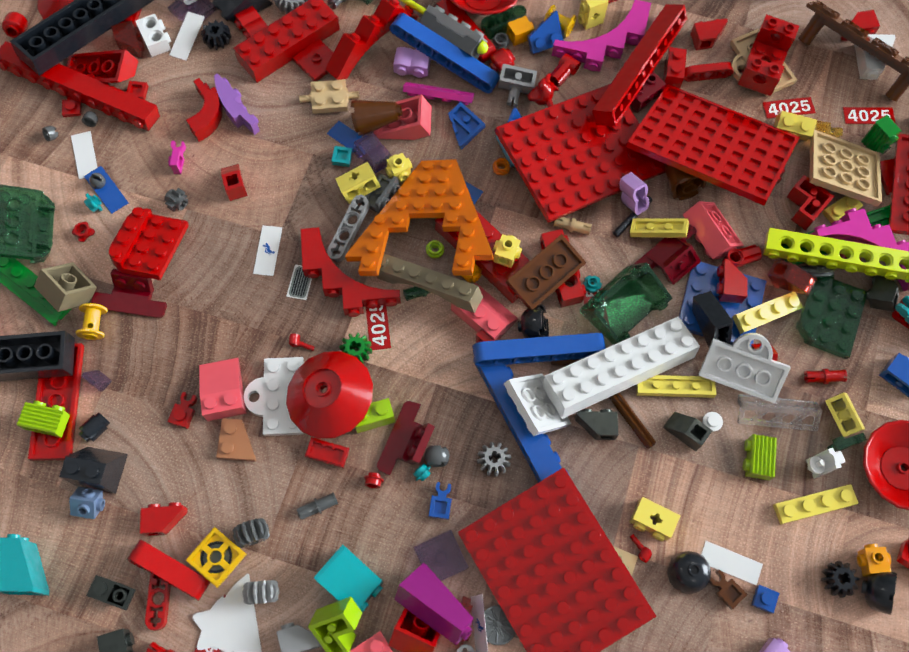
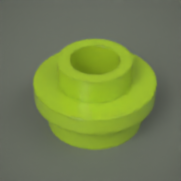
[426,240,444,258]

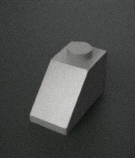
[276,622,322,652]

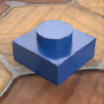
[751,585,780,614]

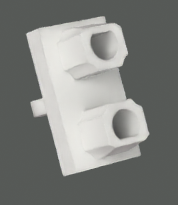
[806,448,845,479]

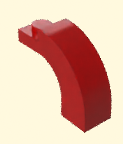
[186,78,223,142]

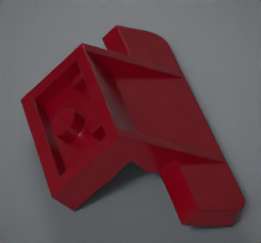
[634,224,701,285]
[91,269,167,318]
[377,401,435,476]

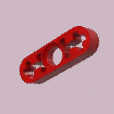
[684,62,733,82]
[145,574,171,631]

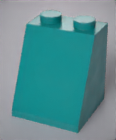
[0,534,50,596]
[314,544,383,613]

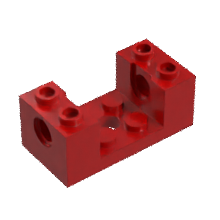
[738,14,799,96]

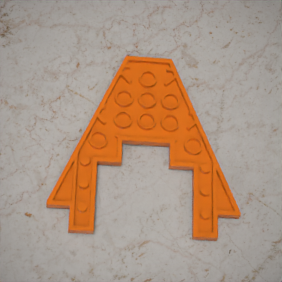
[345,159,494,276]

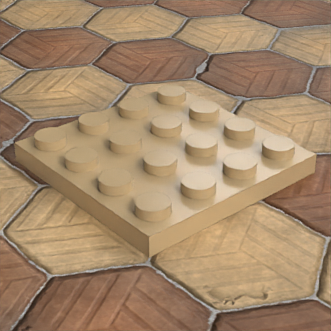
[809,130,882,207]

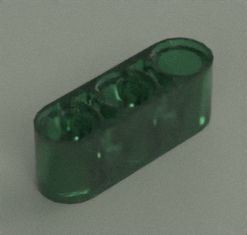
[481,5,527,40]

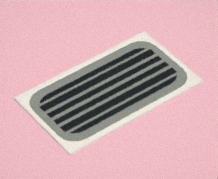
[286,264,312,300]

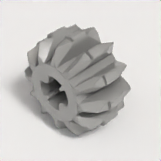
[477,442,511,477]
[242,580,279,605]

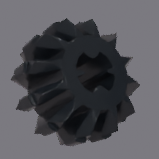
[201,20,231,50]
[821,561,860,598]

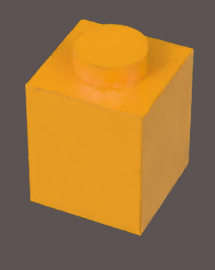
[507,16,534,46]

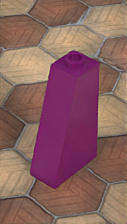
[394,563,474,645]

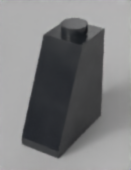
[692,291,733,347]

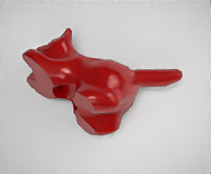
[527,73,559,108]

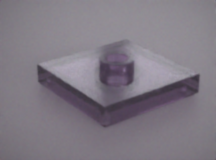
[168,0,217,22]
[414,530,469,581]

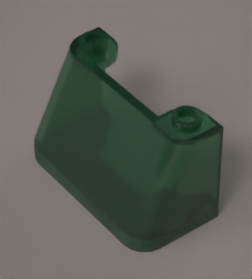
[580,262,673,345]

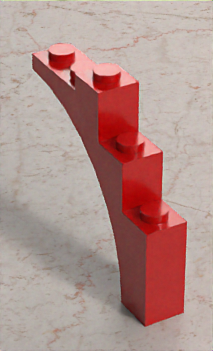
[325,0,418,80]
[301,227,401,317]

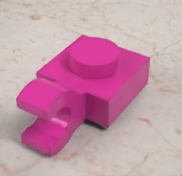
[168,141,186,174]

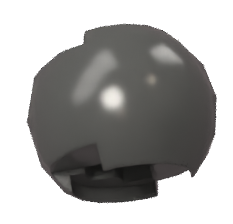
[424,445,450,467]

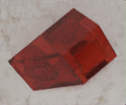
[111,20,145,59]
[767,260,817,295]

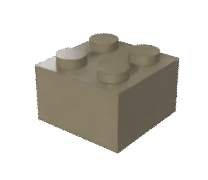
[34,262,97,312]

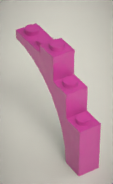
[552,0,651,72]
[810,208,909,291]

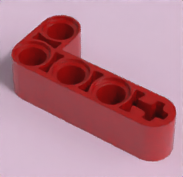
[126,540,211,601]

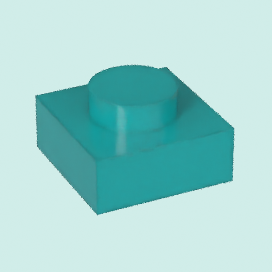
[331,146,353,167]

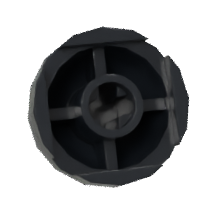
[518,305,549,338]
[667,551,711,594]
[861,572,897,615]

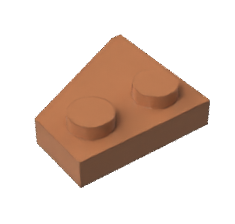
[216,418,257,462]

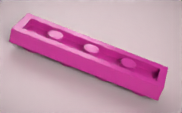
[403,82,474,105]

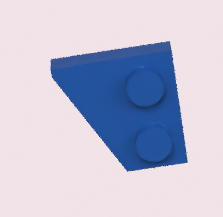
[527,10,564,54]
[448,102,486,150]

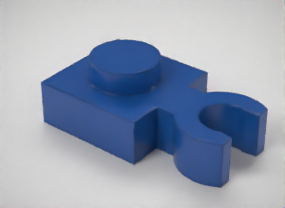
[429,482,452,520]

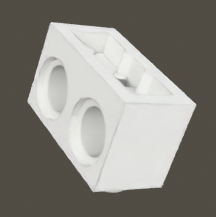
[136,13,171,57]

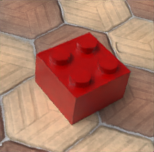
[388,608,441,652]

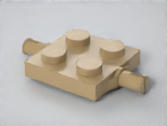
[299,79,359,114]

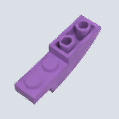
[214,74,260,135]

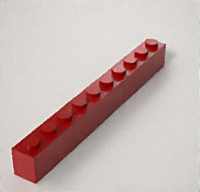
[592,4,687,126]
[0,41,160,131]

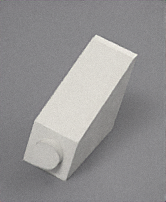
[854,34,896,80]

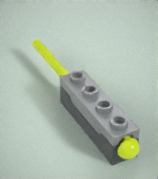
[400,0,488,59]

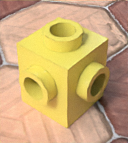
[385,153,413,183]
[493,234,522,268]

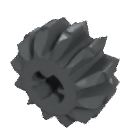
[233,518,270,548]

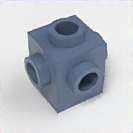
[69,487,105,519]

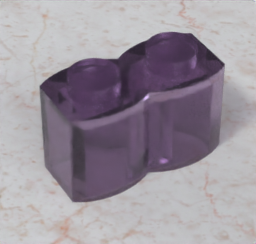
[353,131,391,174]

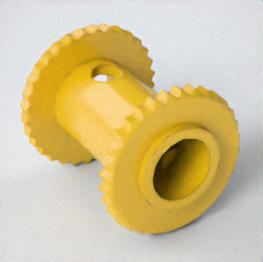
[544,5,576,38]
[75,303,107,340]

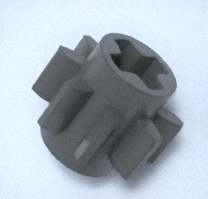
[164,188,188,212]

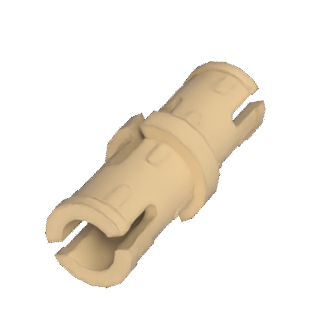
[553,217,592,236]

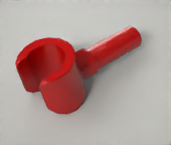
[289,334,315,351]
[630,534,652,563]

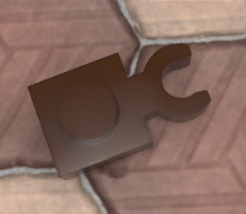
[709,570,748,610]

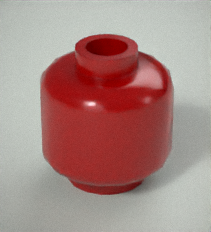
[2,12,28,38]
[489,48,516,74]

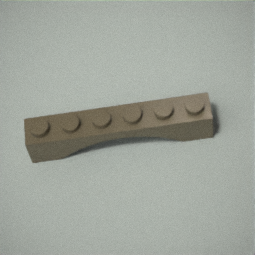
[376,254,483,313]

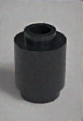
[79,412,110,442]

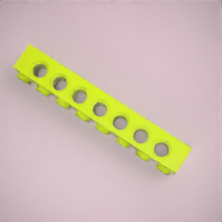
[763,228,909,283]

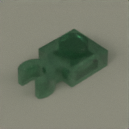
[827,433,867,452]

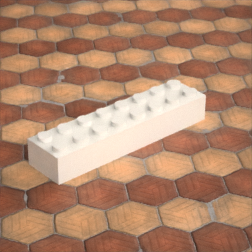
[542,316,700,419]

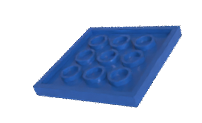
[679,262,767,347]

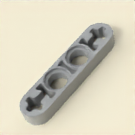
[327,195,370,262]

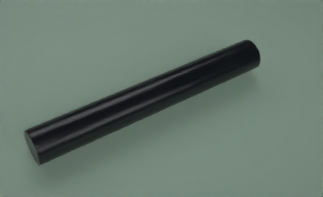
[613,196,653,237]

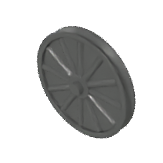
[799,265,835,276]
[484,605,516,645]

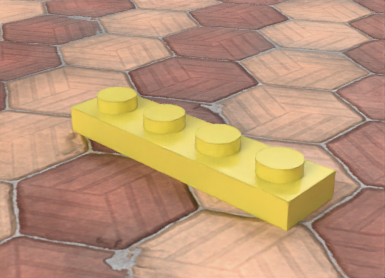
[732,291,803,334]
[636,375,717,398]
[773,484,859,525]

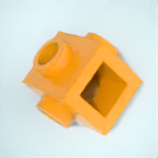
[857,544,891,577]

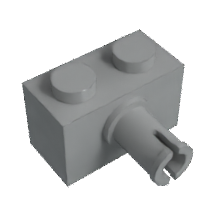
[498,64,537,107]

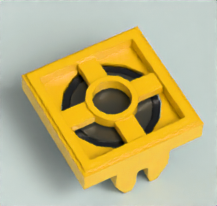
[185,527,247,588]

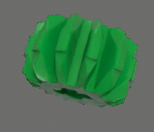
[339,332,372,363]

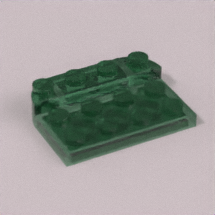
[0,184,55,263]
[796,275,868,359]

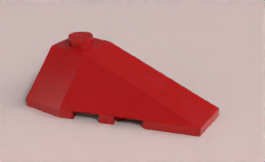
[66,49,139,83]

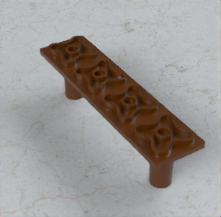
[798,0,909,102]

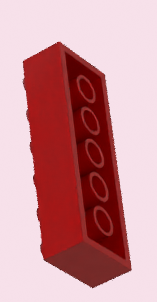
[233,0,340,83]
[435,211,530,304]

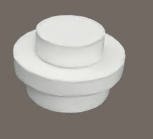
[702,412,723,432]

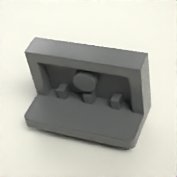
[362,174,400,213]

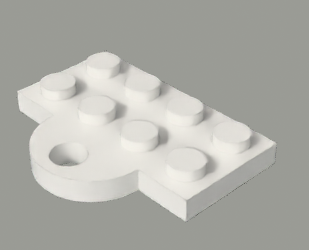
[699,333,791,403]
[244,357,304,436]

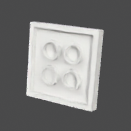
[504,373,571,436]

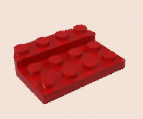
[109,207,189,281]

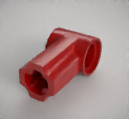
[550,53,581,87]
[722,244,762,268]

